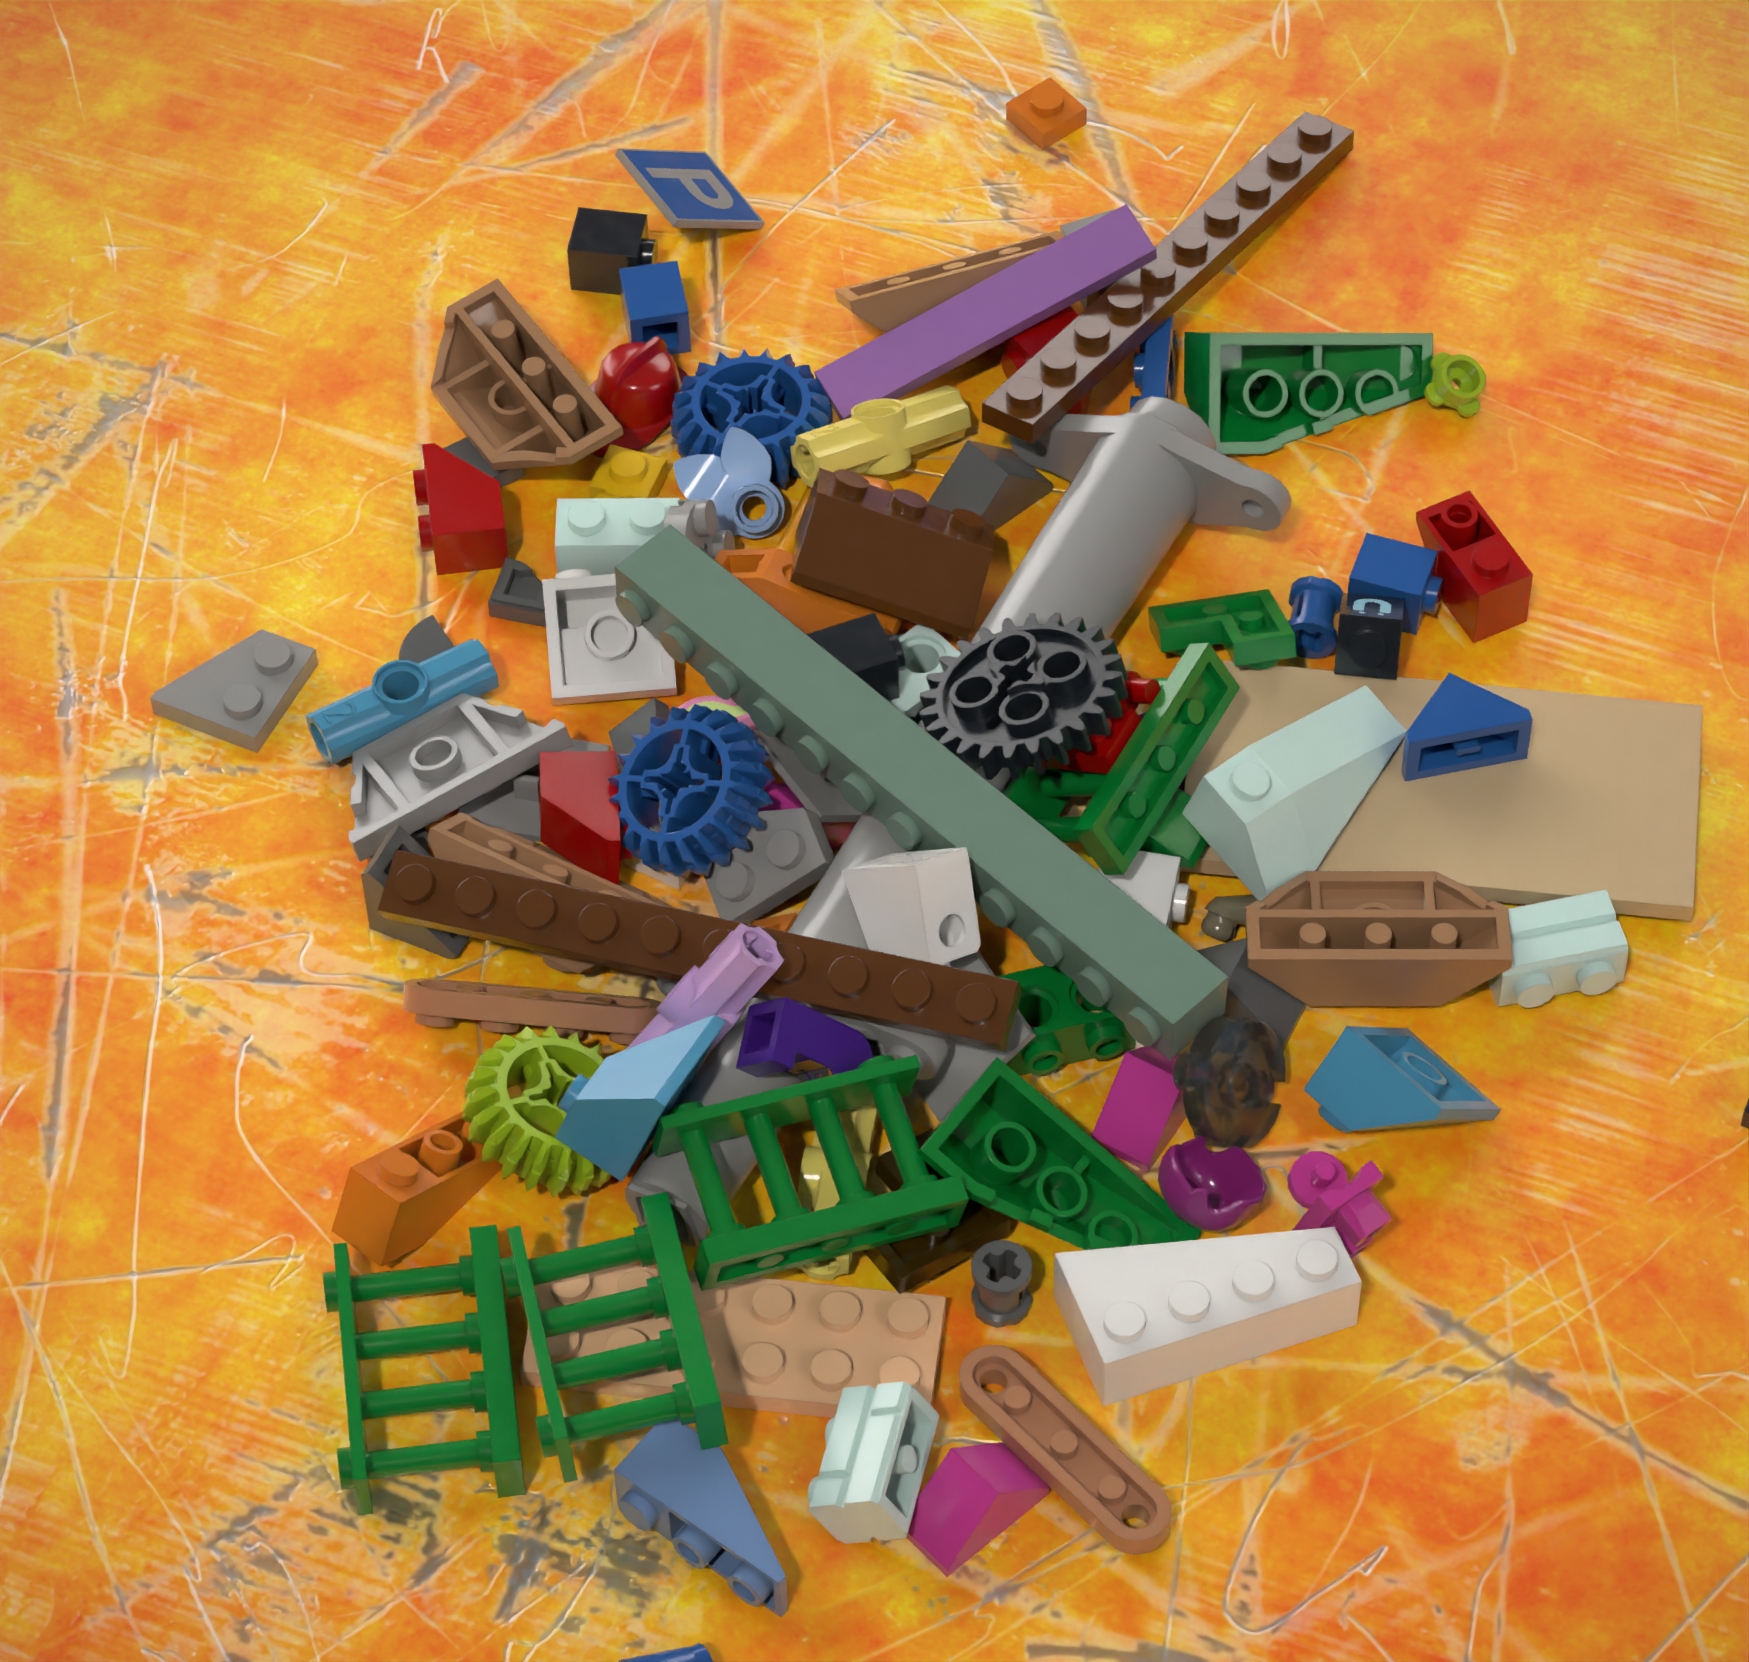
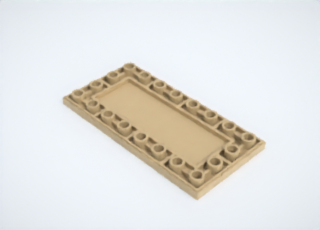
[1180,660,1703,921]

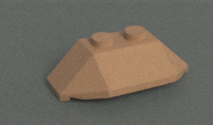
[834,230,1065,333]
[431,278,624,470]
[427,812,672,973]
[1245,871,1513,1007]

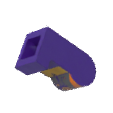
[736,997,873,1083]

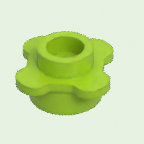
[1424,352,1486,417]

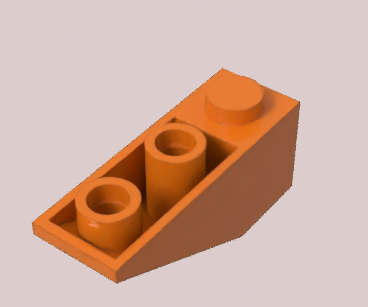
[714,548,904,635]
[331,1111,503,1267]

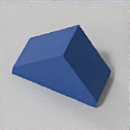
[1401,673,1533,782]

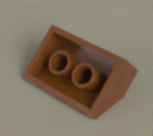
[790,468,994,640]

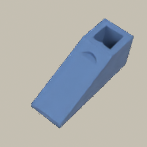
[614,1420,788,1617]

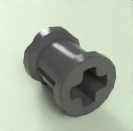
[971,1240,1032,1328]

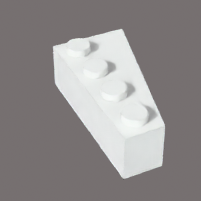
[1054,1227,1362,1407]

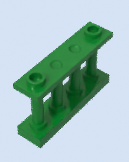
[1003,643,1240,875]
[652,1055,969,1291]
[500,1192,729,1483]
[323,1225,526,1515]

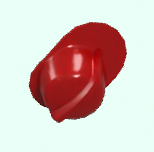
[589,336,689,458]

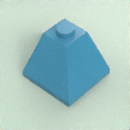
[554,1014,726,1182]
[1303,1026,1501,1133]

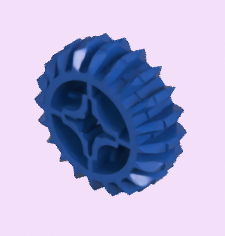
[671,347,833,490]
[607,704,775,878]

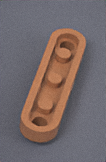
[403,978,661,1044]
[959,1345,1171,1555]

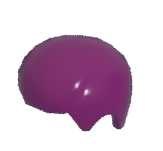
[1158,1135,1268,1233]

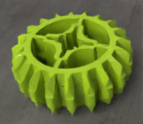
[462,1025,612,1198]

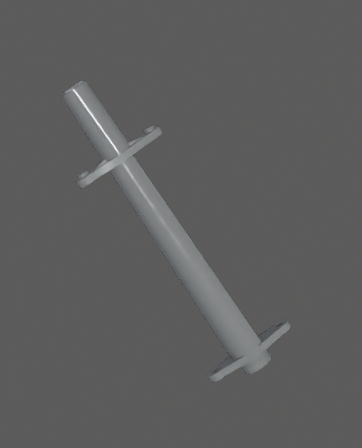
[625,396,1292,1248]

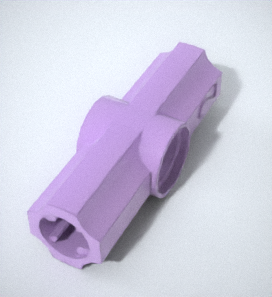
[625,923,784,1053]

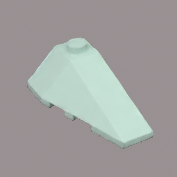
[1182,685,1407,901]

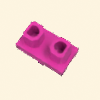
[1287,1151,1392,1259]

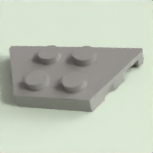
[349,693,573,862]

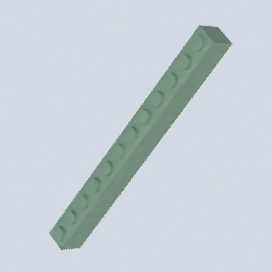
[615,524,1229,1060]

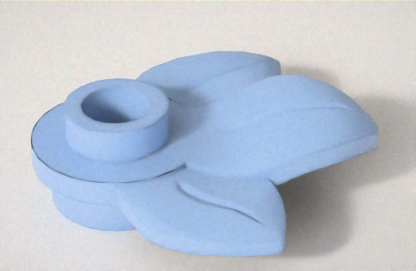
[673,427,785,539]

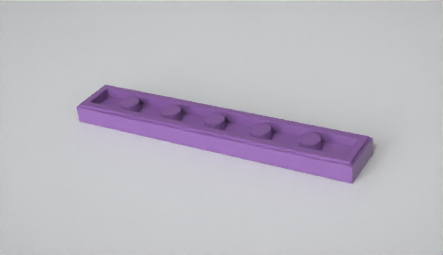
[814,204,1157,420]

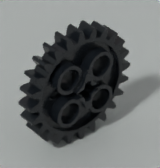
[919,613,1129,780]

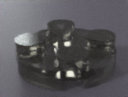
[1173,1014,1286,1149]

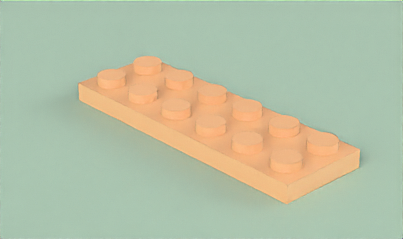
[520,1255,946,1418]

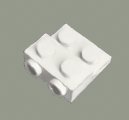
[542,569,677,705]

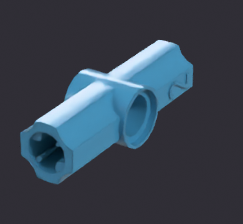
[306,639,499,764]

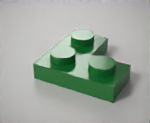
[1148,589,1297,669]

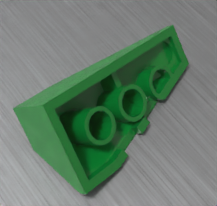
[1184,332,1433,454]
[917,1057,1202,1250]

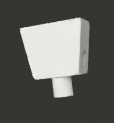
[842,847,981,967]

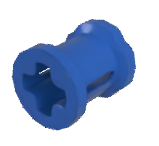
[1288,576,1343,659]

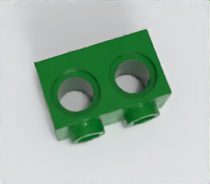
[997,965,1136,1076]

